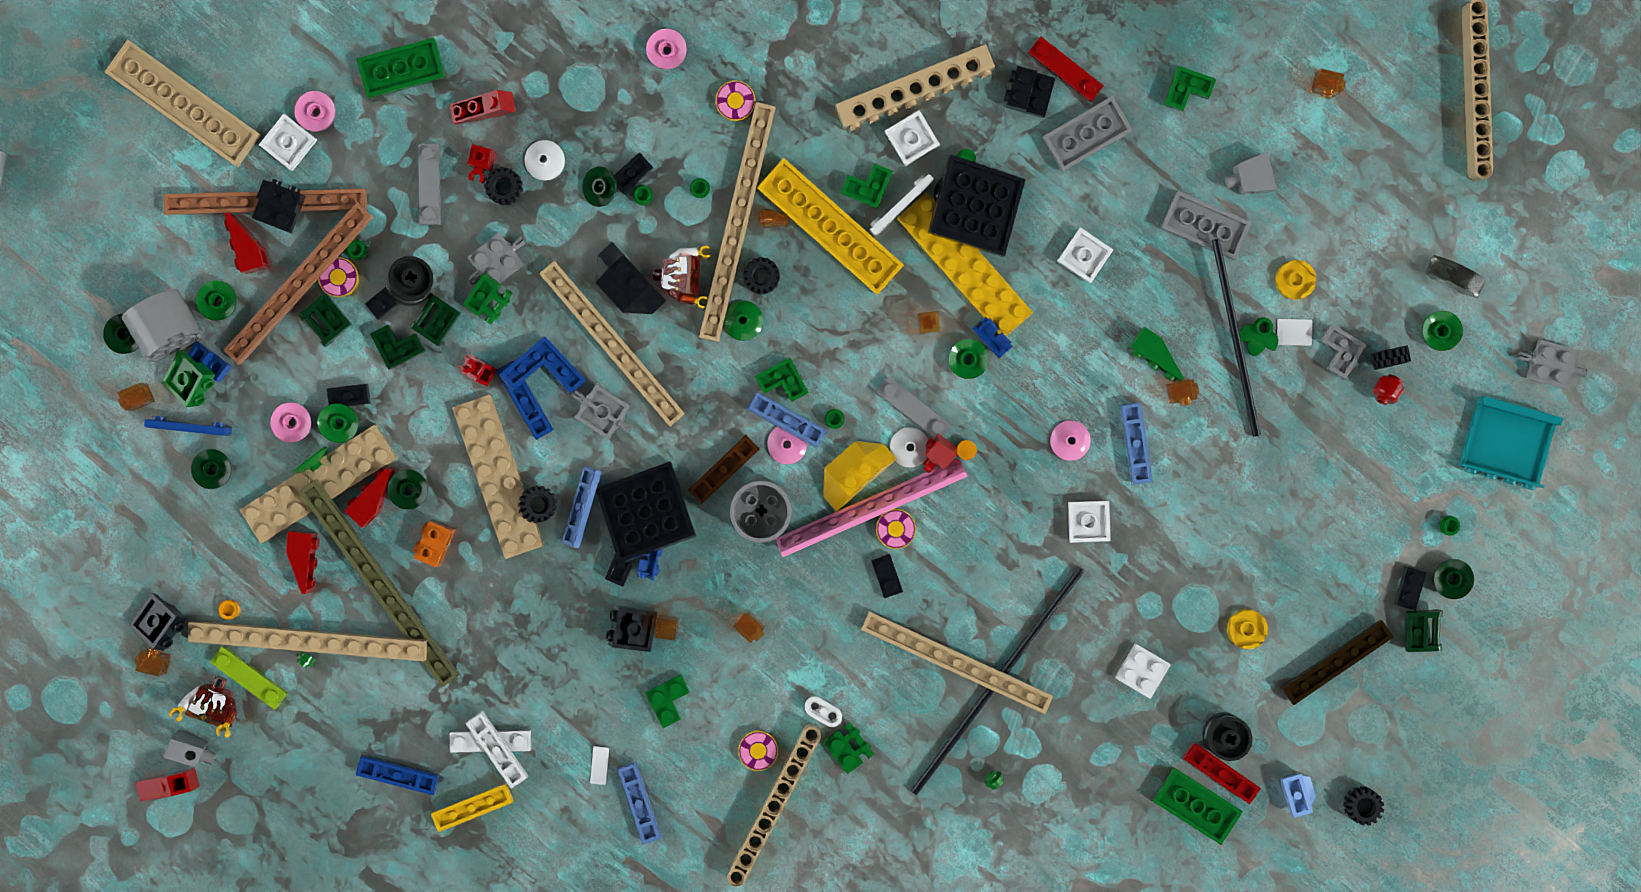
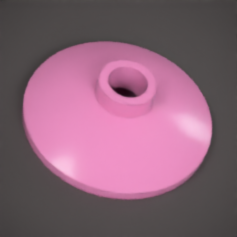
[646,29,687,69]
[295,91,335,132]
[271,403,311,443]
[1050,421,1091,461]
[767,427,807,464]

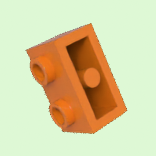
[413,520,455,567]

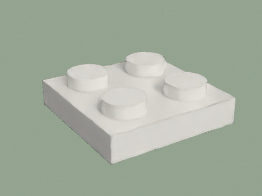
[885,110,940,166]
[259,114,317,171]
[1057,227,1113,284]
[1068,501,1110,543]
[1115,643,1171,699]

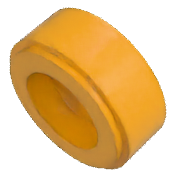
[957,440,977,460]
[218,599,240,620]

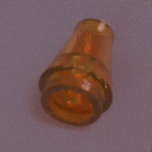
[758,208,788,228]

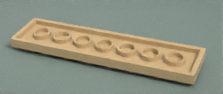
[105,39,261,167]
[452,394,544,559]
[240,424,398,544]

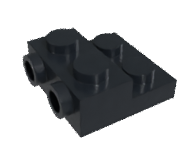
[1003,66,1056,118]
[252,178,306,234]
[129,593,187,651]
[606,605,658,652]

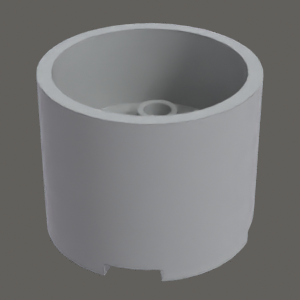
[121,289,203,362]
[730,479,793,543]

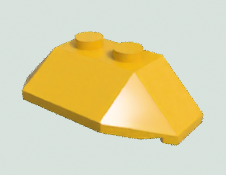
[823,441,897,512]

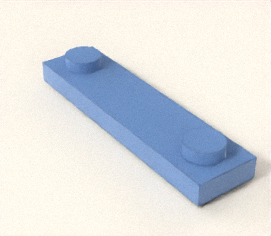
[747,392,827,449]
[1120,402,1153,485]
[562,466,601,549]
[617,761,662,845]

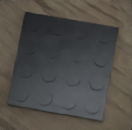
[928,155,1026,257]
[596,461,696,564]

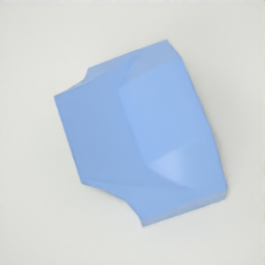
[1280,773,1316,818]

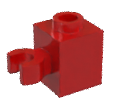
[467,144,496,184]
[458,354,497,386]
[923,433,957,473]

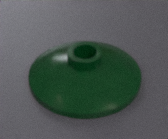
[582,166,617,207]
[103,314,138,354]
[191,449,232,489]
[388,469,428,510]
[1433,559,1474,599]

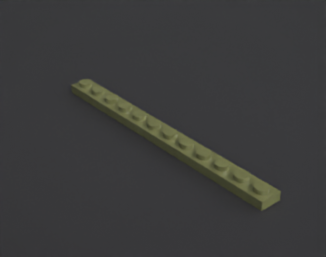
[299,479,460,687]

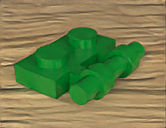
[463,273,512,324]
[823,722,874,775]

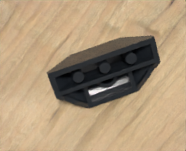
[595,242,667,314]

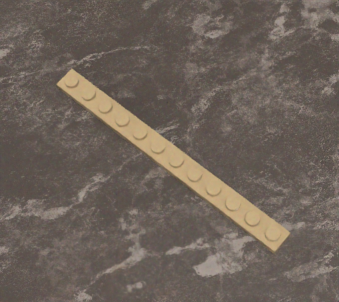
[699,102,776,342]
[188,620,427,661]

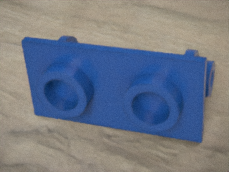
[973,317,1013,359]
[636,549,663,581]

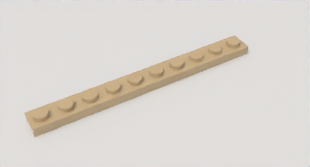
[539,261,686,427]
[861,611,1053,714]

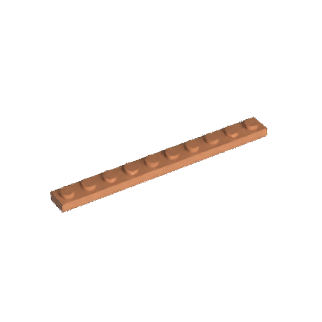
[163,189,367,215]
[224,202,374,365]

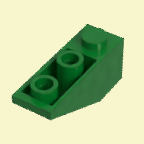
[1128,327,1184,382]

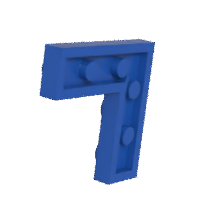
[499,336,586,395]

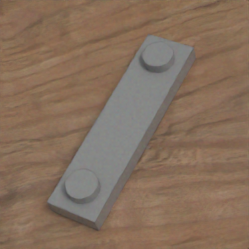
[418,144,441,225]
[876,376,952,438]

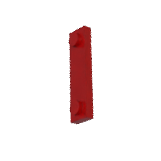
[1028,36,1104,103]
[1183,742,1261,805]

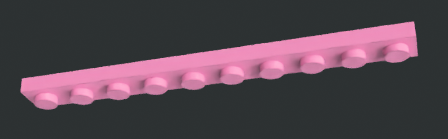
[775,458,967,557]

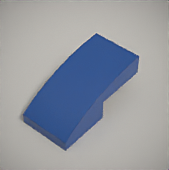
[188,341,232,383]

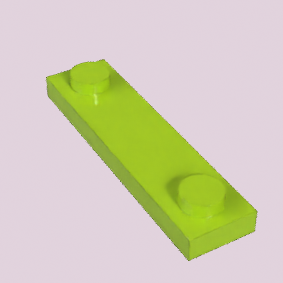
[210,646,288,710]

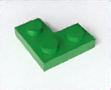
[1164,66,1216,112]
[840,163,893,209]
[755,358,809,402]
[645,674,690,728]

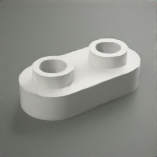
[805,696,842,727]

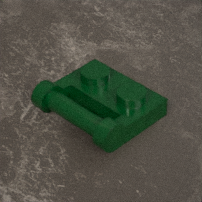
[298,293,352,347]
[409,293,461,346]
[1405,609,1443,652]

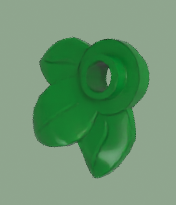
[1239,317,1278,356]

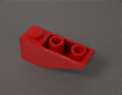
[450,90,515,124]
[224,212,270,274]
[344,467,394,528]
[286,530,320,594]
[135,767,200,802]

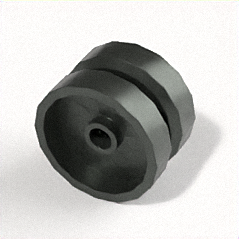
[386,256,434,306]
[1202,712,1253,761]

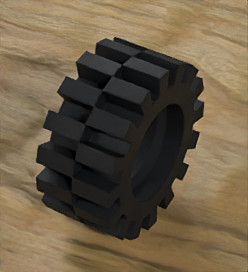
[484,167,523,205]
[743,257,780,295]
[1371,345,1411,370]
[518,486,557,523]
[1343,786,1384,826]

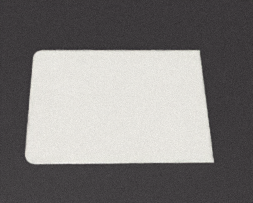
[1277,319,1312,346]

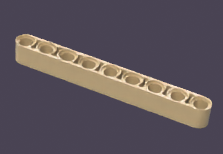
[1462,0,1493,182]
[727,723,821,887]

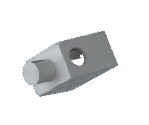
[1225,152,1277,195]
[163,729,217,767]

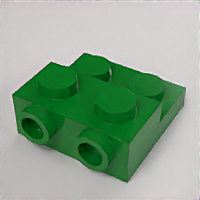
[161,350,215,407]

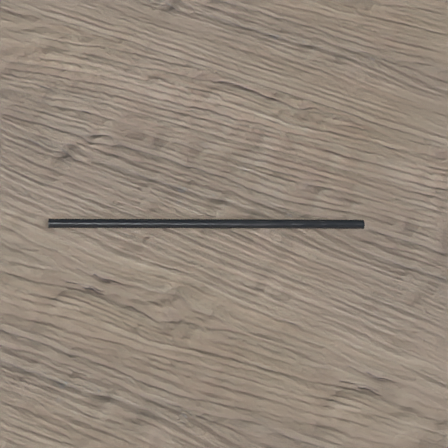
[911,567,1085,795]

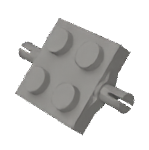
[467,233,526,285]
[1517,340,1588,389]
[572,384,634,440]

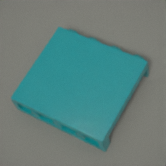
[1458,396,1563,491]

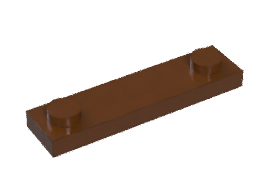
[688,435,760,504]

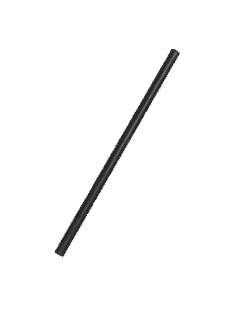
[1211,238,1261,437]

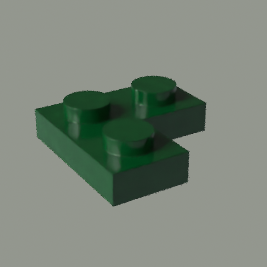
[370,325,426,370]

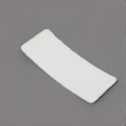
[590,746,609,785]

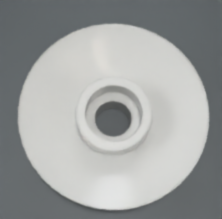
[524,140,565,181]
[890,427,928,467]

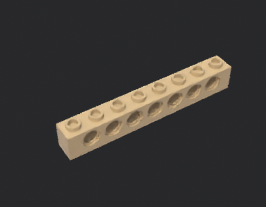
[835,44,995,131]

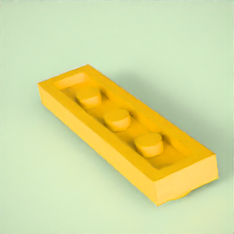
[431,783,514,832]

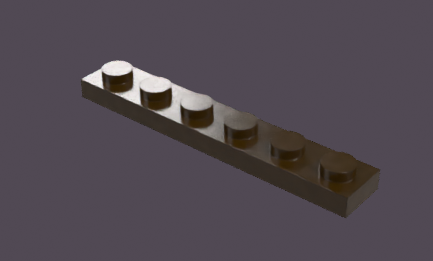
[1281,620,1394,705]

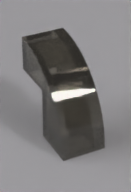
[1425,255,1486,298]

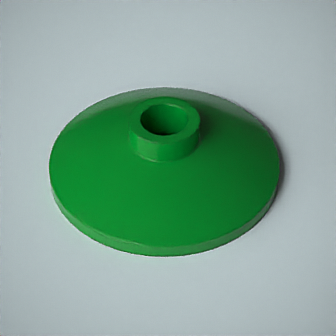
[196,280,237,321]
[724,301,763,341]
[1422,311,1463,351]
[948,339,989,379]
[317,403,358,443]
[293,446,328,474]

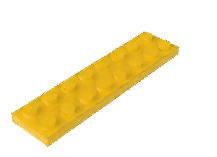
[757,158,904,295]
[897,192,1033,336]

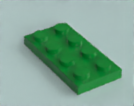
[356,38,446,99]
[1152,767,1243,845]

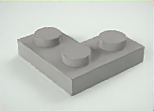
[1320,324,1366,379]

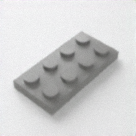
[1042,96,1133,172]
[1160,190,1252,260]

